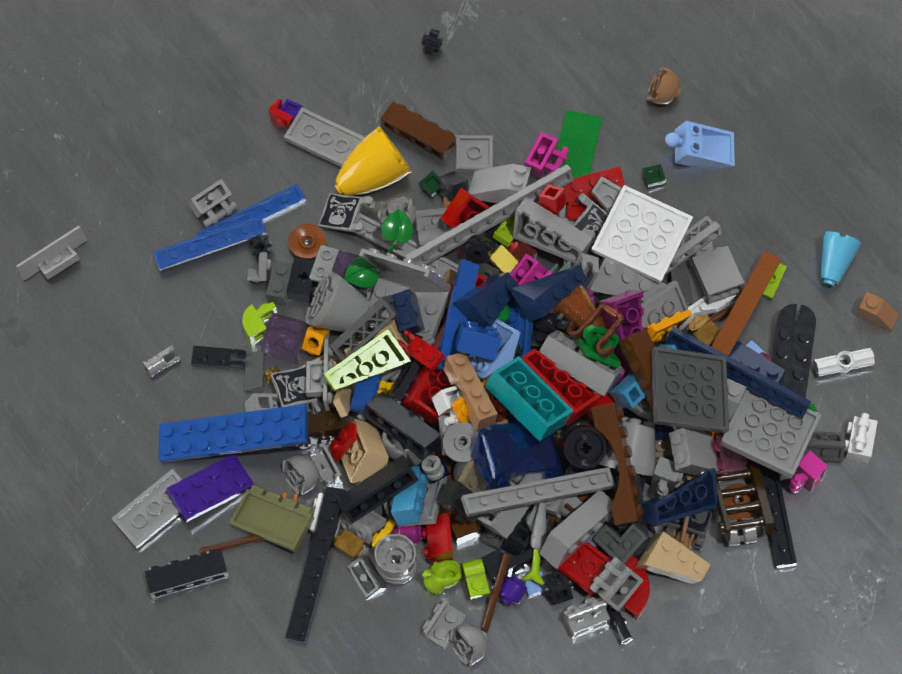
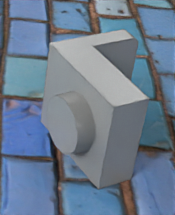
[247,252,271,282]

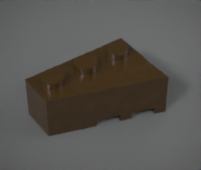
[295,407,350,449]

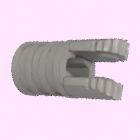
[143,345,181,377]

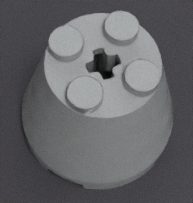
[305,271,370,332]
[599,416,656,476]

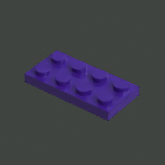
[166,454,254,522]

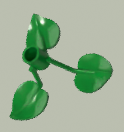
[344,209,413,288]

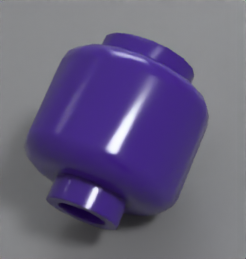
[499,575,527,606]

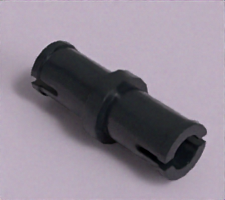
[606,605,633,644]

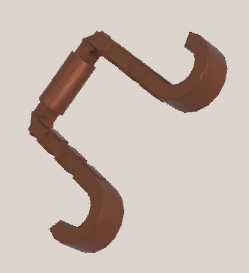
[567,304,624,357]

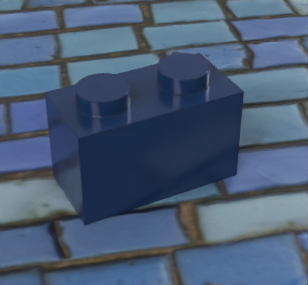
[391,289,425,334]

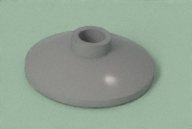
[443,422,483,462]

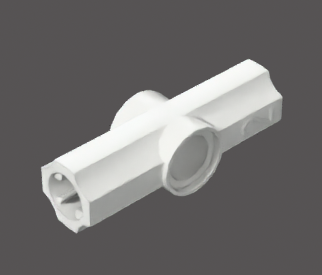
[814,348,875,377]

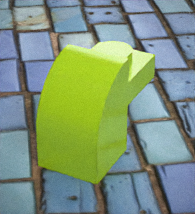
[242,301,278,345]
[461,558,490,599]

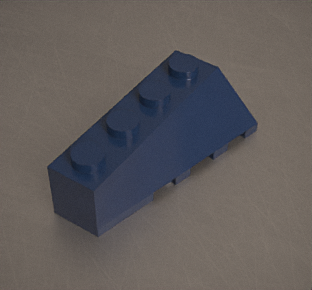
[509,264,588,322]
[640,468,719,525]

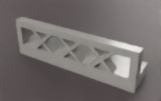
[665,215,722,275]

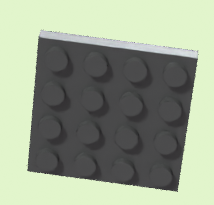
[651,347,729,433]

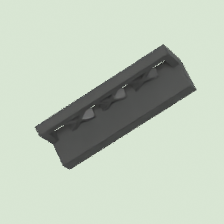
[330,295,398,361]
[804,431,846,462]

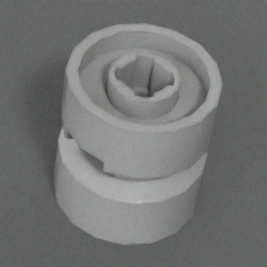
[727,517,757,546]

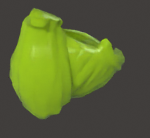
[422,560,463,595]

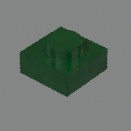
[643,164,666,188]
[419,170,439,197]

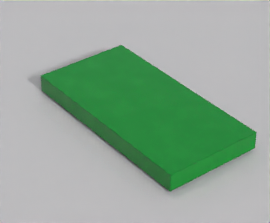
[554,110,603,178]

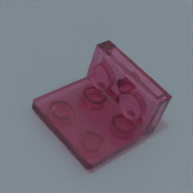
[714,433,748,476]

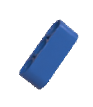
[350,374,383,414]

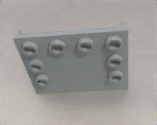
[359,248,453,338]

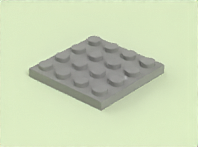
[719,389,821,479]

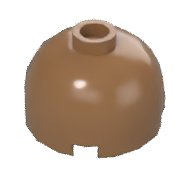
[647,66,681,105]

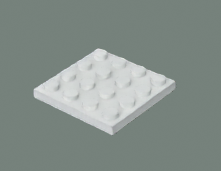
[591,185,693,284]

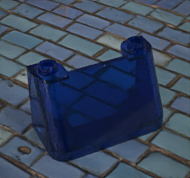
[471,422,563,488]

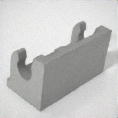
[572,253,599,289]
[308,442,342,490]

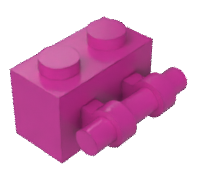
[525,132,569,179]
[510,253,553,286]
[789,451,828,494]

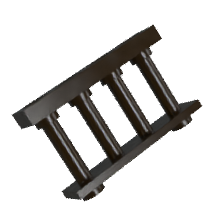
[715,459,774,541]

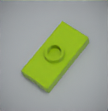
[492,215,515,247]
[762,263,787,300]

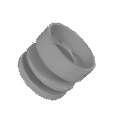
[374,534,417,585]

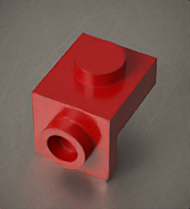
[269,98,293,129]

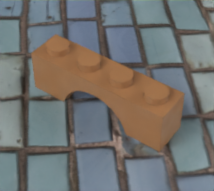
[444,352,498,433]

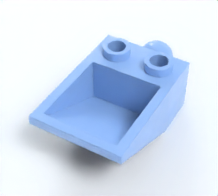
[665,121,735,167]
[468,319,520,382]

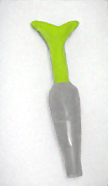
[521,502,547,586]

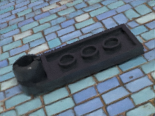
[771,304,816,398]

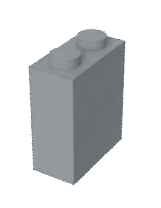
[692,246,745,304]
[669,428,719,476]

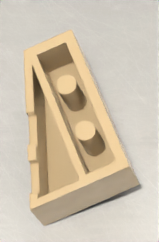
[635,531,711,584]

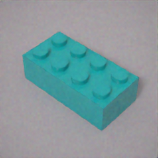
[485,356,573,442]

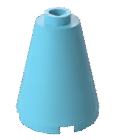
[821,231,861,286]

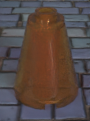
[553,285,606,334]

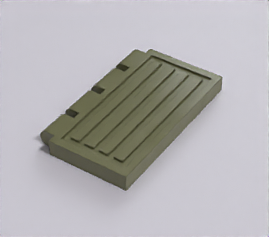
[229,484,314,552]

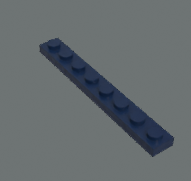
[664,326,811,419]

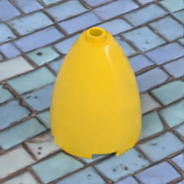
[335,126,412,196]

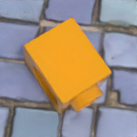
[302,325,331,356]

